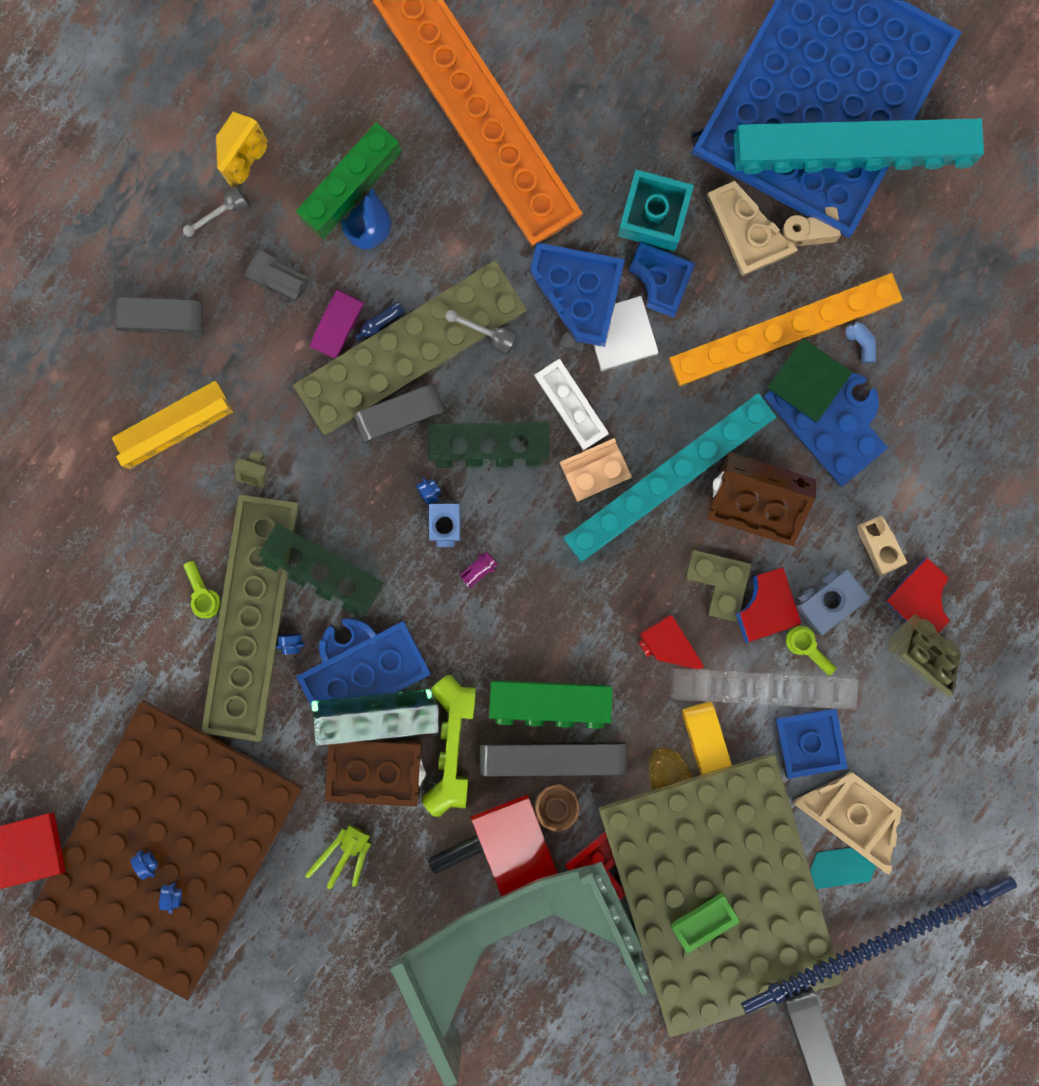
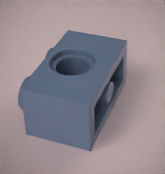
[796,569,870,635]

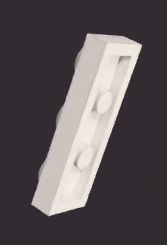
[534,359,609,451]

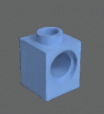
[429,504,461,547]

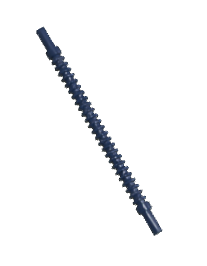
[741,877,1017,1015]

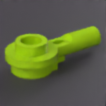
[183,561,221,619]
[785,625,837,676]

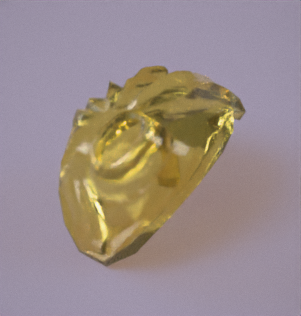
[649,747,692,790]

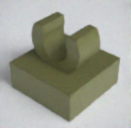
[234,450,268,489]

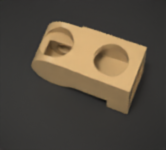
[781,207,841,247]
[857,516,907,578]

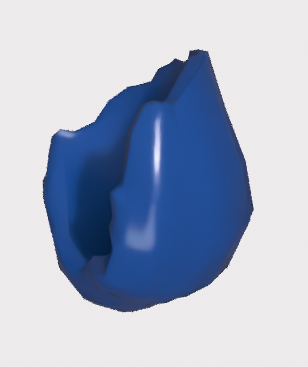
[341,188,392,250]

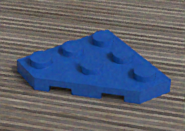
[530,243,625,347]

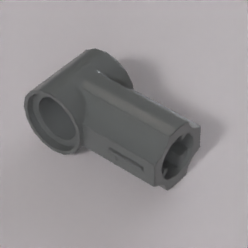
[243,249,308,301]

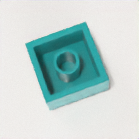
[618,169,694,252]

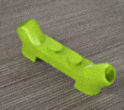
[422,675,476,817]

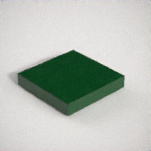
[767,338,853,423]

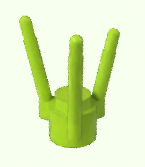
[305,825,371,889]

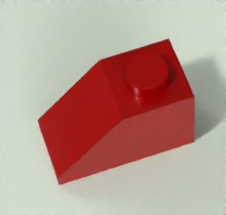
[638,615,704,670]

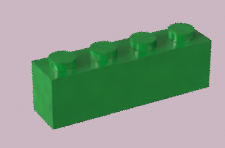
[296,122,402,240]
[489,680,612,729]

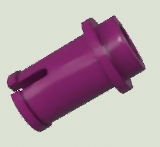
[459,551,498,589]

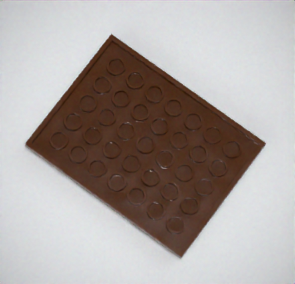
[29,700,303,1001]

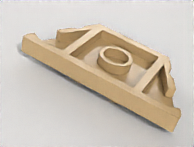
[792,771,902,875]

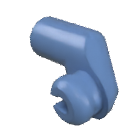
[845,322,876,364]

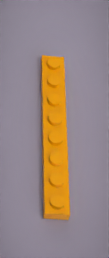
[669,273,903,387]

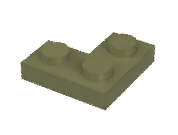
[685,550,752,622]

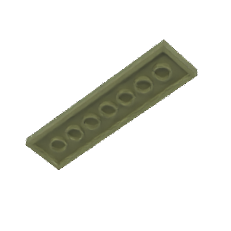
[293,260,527,437]
[201,494,300,742]

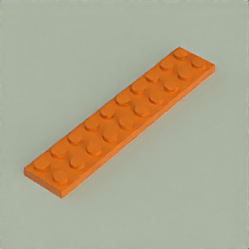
[372,0,583,248]

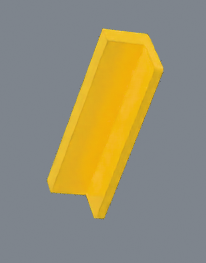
[112,381,234,469]

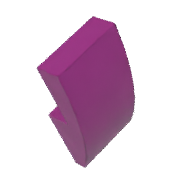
[310,289,365,359]

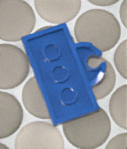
[762,373,888,487]
[296,618,431,730]

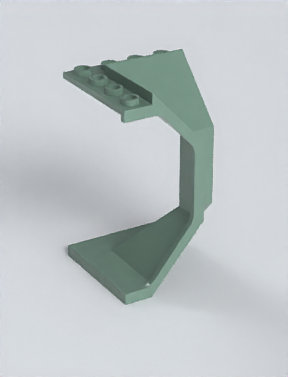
[390,862,649,1086]

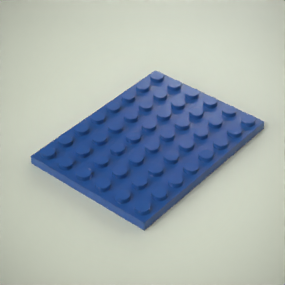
[691,0,961,239]

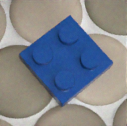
[775,708,848,779]

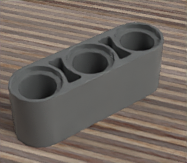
[115,297,203,335]
[354,384,445,444]

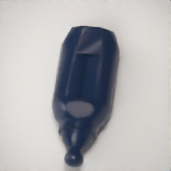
[355,301,406,340]

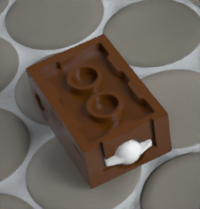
[707,452,816,547]
[325,736,426,807]

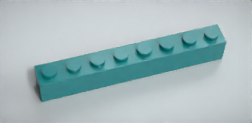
[734,118,984,174]
[563,393,776,563]

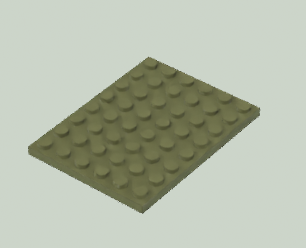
[598,753,843,1038]

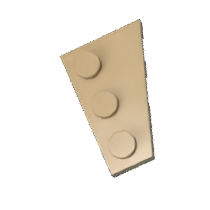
[706,181,798,277]

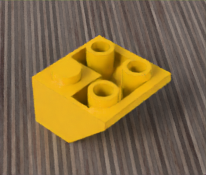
[216,112,268,187]

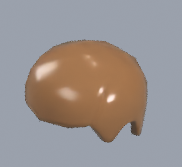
[534,784,580,832]

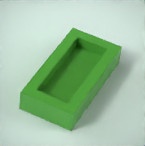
[670,893,740,954]

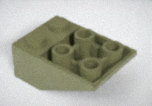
[887,614,961,697]

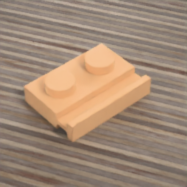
[560,438,632,502]

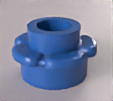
[416,477,442,506]
[276,633,305,655]
[131,850,159,880]
[159,883,182,914]

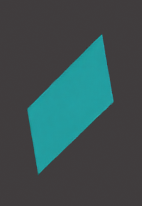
[810,848,876,889]

